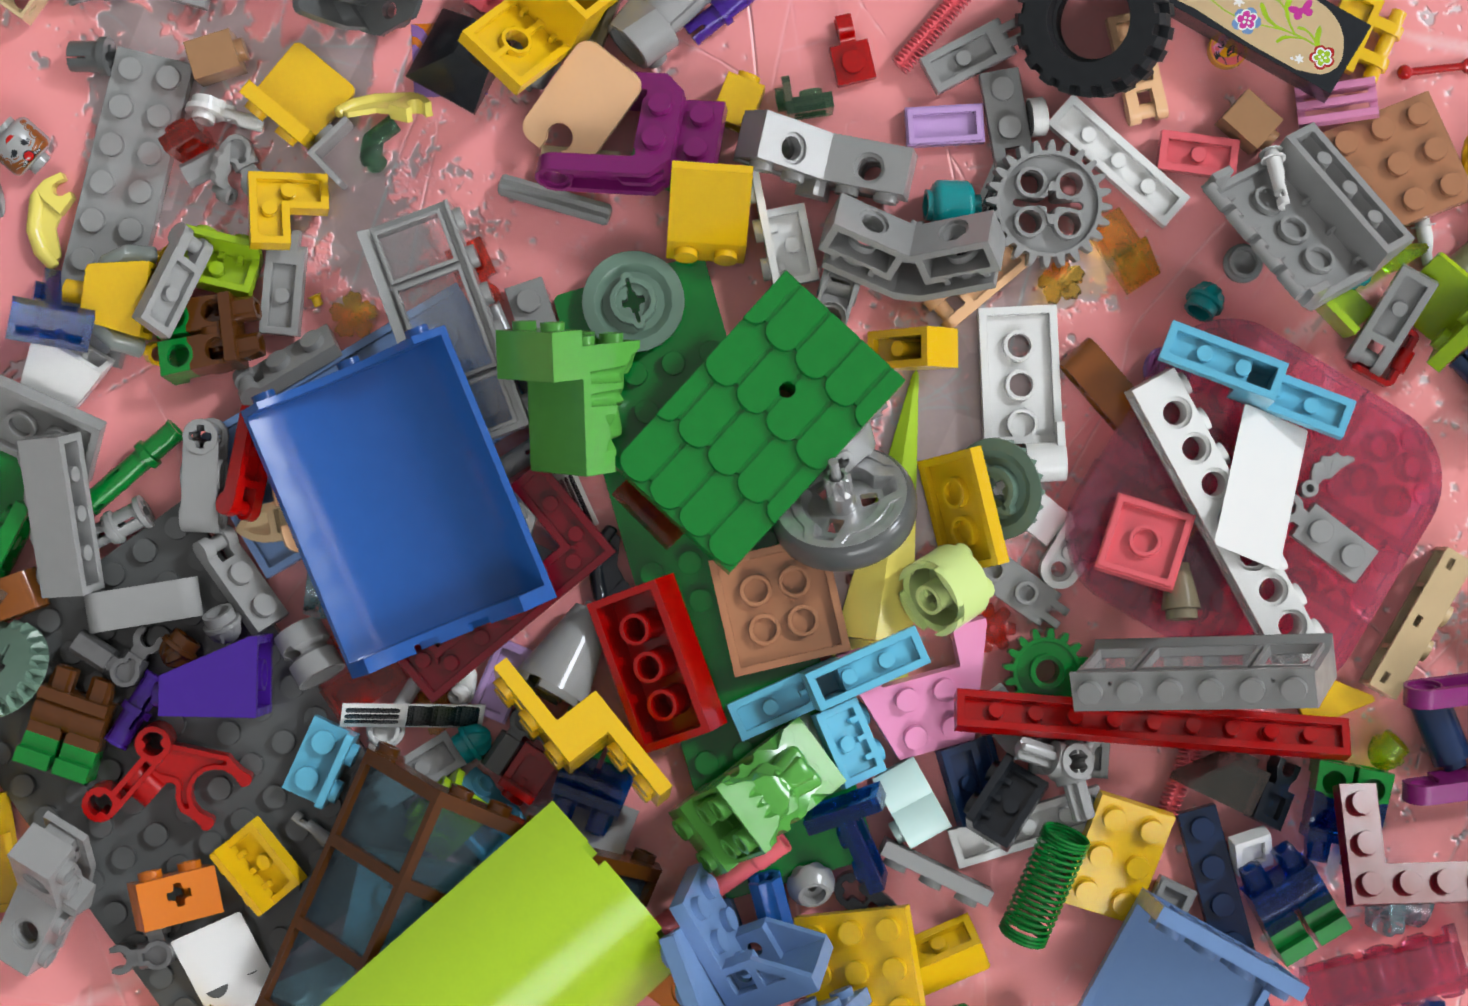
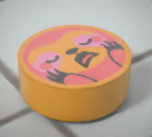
[1207,39,1244,70]

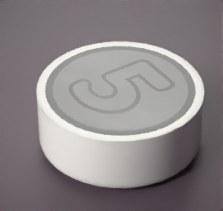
[1025,97,1049,138]

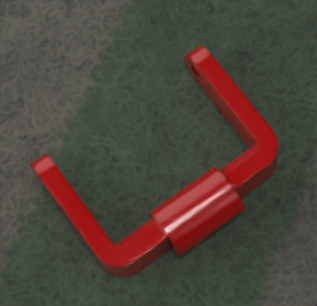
[1351,329,1419,387]

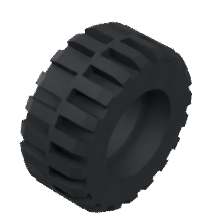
[1015,0,1175,98]

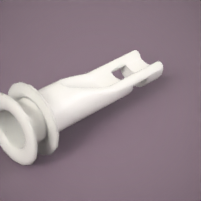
[1259,145,1290,211]
[1410,218,1436,266]

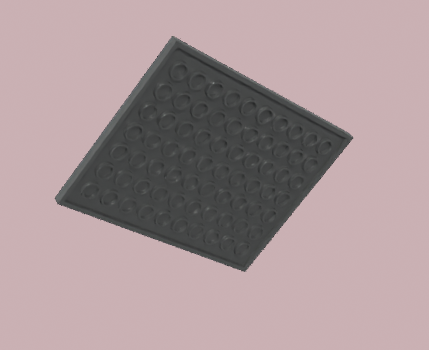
[0,501,431,1006]

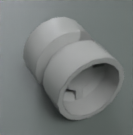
[274,616,345,690]

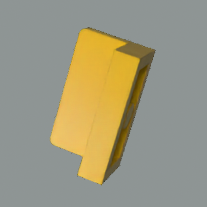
[915,912,990,996]

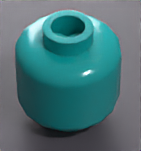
[922,180,982,222]

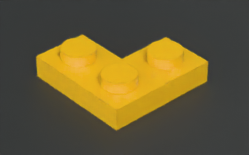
[247,171,329,250]

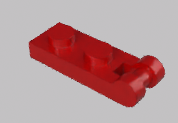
[216,405,268,522]

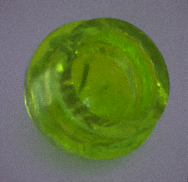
[1368,729,1410,771]

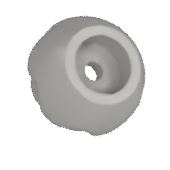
[786,862,835,907]

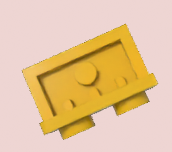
[209,816,308,917]

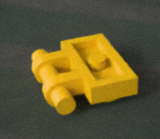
[1337,0,1407,83]

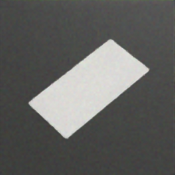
[1214,404,1308,570]
[171,912,282,1006]

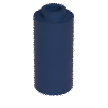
[1410,707,1468,772]

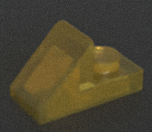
[1091,207,1161,295]

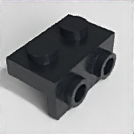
[963,752,1049,852]

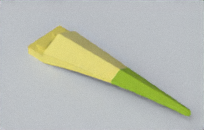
[831,370,919,682]

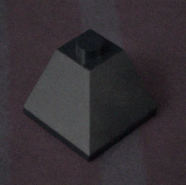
[406,8,512,115]

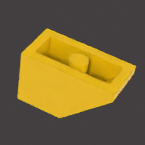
[867,326,958,371]

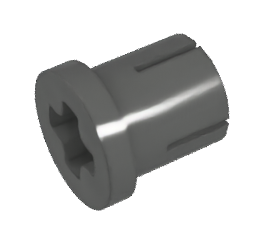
[66,37,116,76]

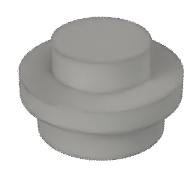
[1223,244,1263,283]

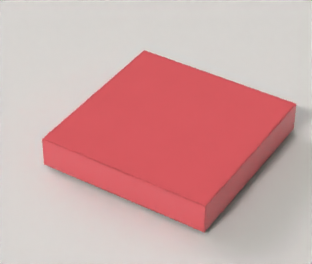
[1094,492,1196,593]

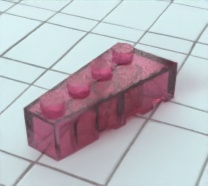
[1299,923,1468,1006]

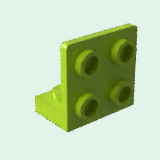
[1413,252,1468,372]

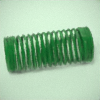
[999,821,1091,950]

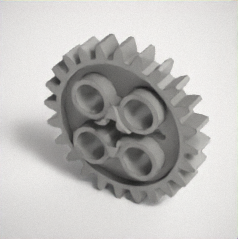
[983,139,1113,269]

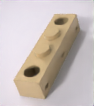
[1358,547,1468,700]

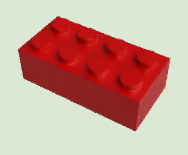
[586,573,728,753]

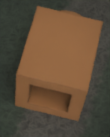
[183,28,250,87]
[1214,88,1284,155]

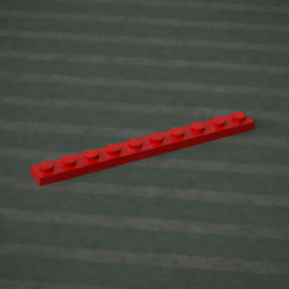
[954,688,1352,761]

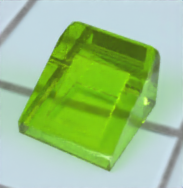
[1382,243,1429,274]

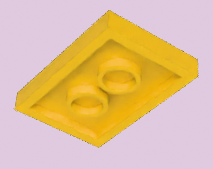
[917,445,1010,568]
[1059,789,1176,921]

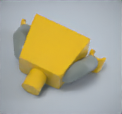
[62,245,167,366]

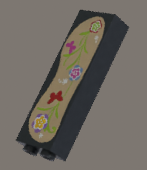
[1169,0,1371,103]

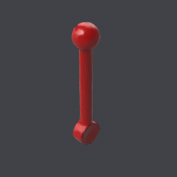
[1396,58,1468,80]

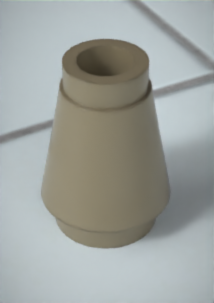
[1161,562,1201,621]

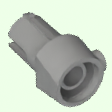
[608,0,712,69]

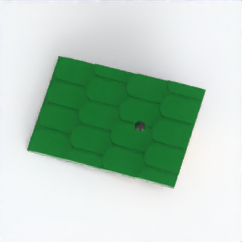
[615,271,906,575]

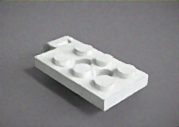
[977,304,1068,482]

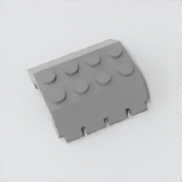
[1201,122,1415,311]

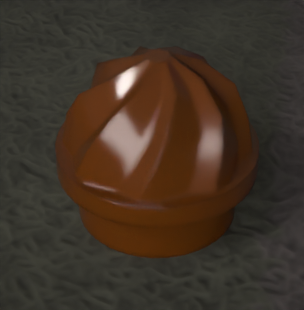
[159,627,201,668]

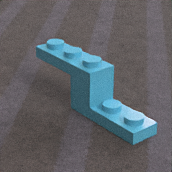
[1157,320,1357,440]
[725,625,931,742]

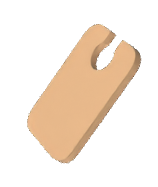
[523,41,642,154]

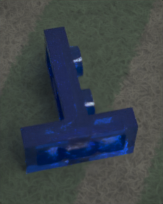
[5,268,95,353]
[803,781,888,895]

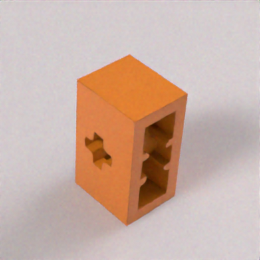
[127,858,224,933]

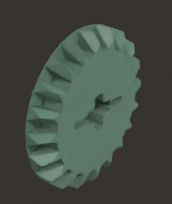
[582,251,685,352]
[966,437,1046,540]
[0,619,49,717]

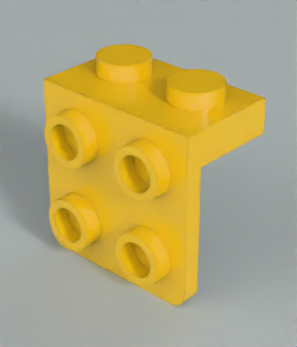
[239,42,355,150]

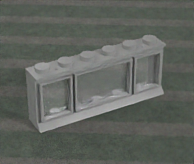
[356,199,529,441]
[1069,633,1337,711]

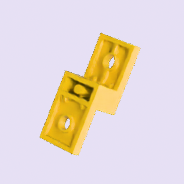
[458,0,618,96]
[493,657,673,807]

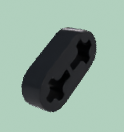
[834,870,897,910]

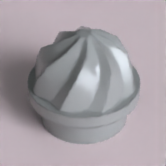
[202,603,242,644]

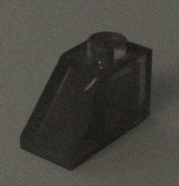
[1169,751,1271,817]

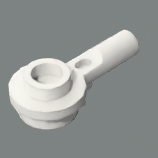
[185,93,265,133]
[366,677,420,746]

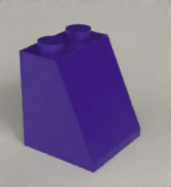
[152,633,273,718]

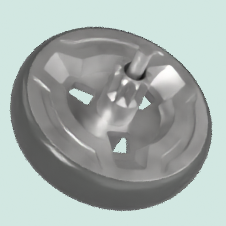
[772,449,918,572]

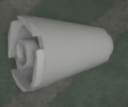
[516,600,602,711]

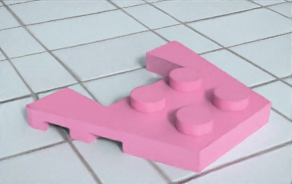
[835,615,987,760]

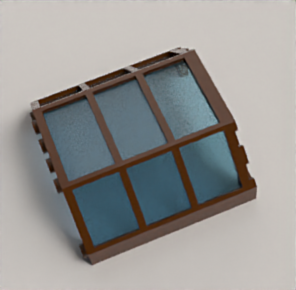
[255,741,662,1006]

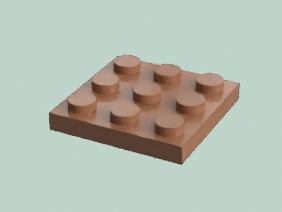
[1323,91,1468,227]
[708,544,851,677]

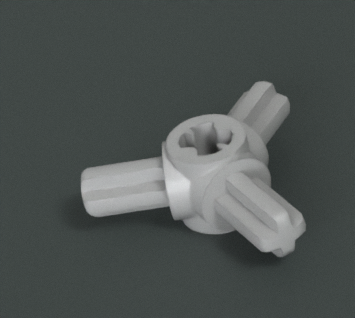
[1014,736,1102,822]

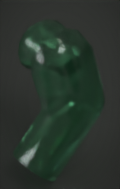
[359,115,401,173]

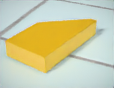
[1297,680,1375,717]

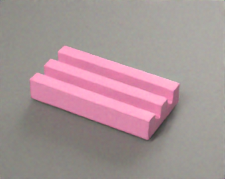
[1294,76,1379,129]

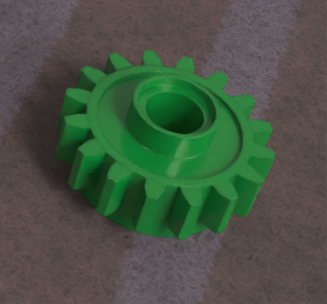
[1002,627,1088,697]

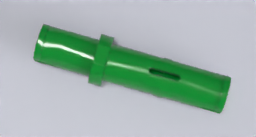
[90,419,183,515]

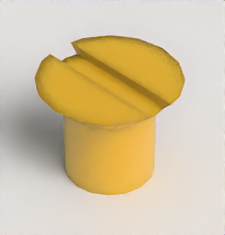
[308,292,324,308]

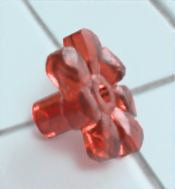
[976,603,1016,653]

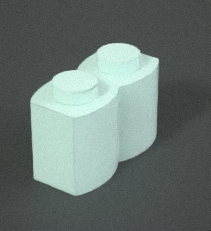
[869,756,952,849]

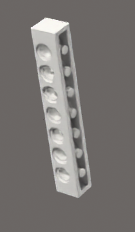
[1124,368,1325,664]

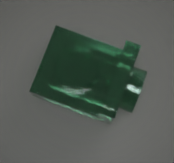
[774,75,834,120]

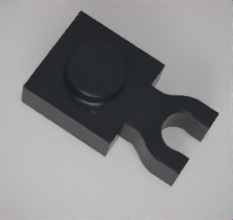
[1243,755,1301,831]

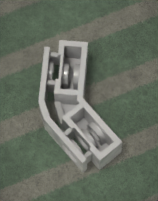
[733,109,918,206]
[818,192,1006,302]
[0,811,96,977]

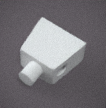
[20,322,116,409]

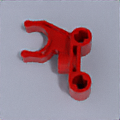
[81,720,254,831]

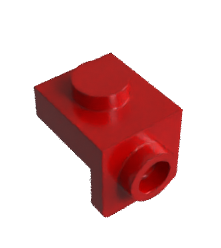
[497,741,555,806]

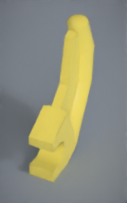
[335,92,433,123]
[26,172,76,270]

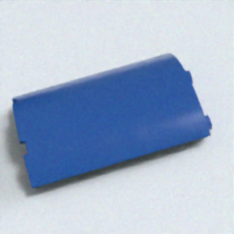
[240,323,557,679]

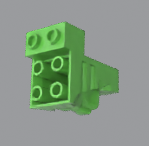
[495,320,640,477]
[668,717,847,877]

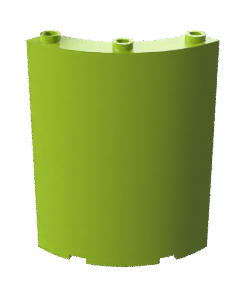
[320,800,671,1006]

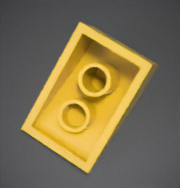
[666,160,753,266]

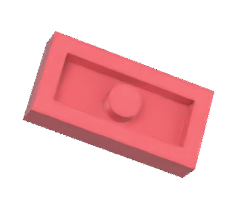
[1155,129,1241,178]

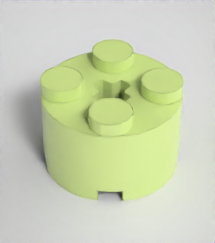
[899,543,995,637]

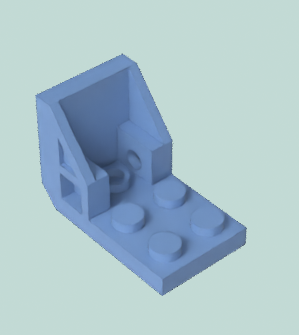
[669,863,834,1006]

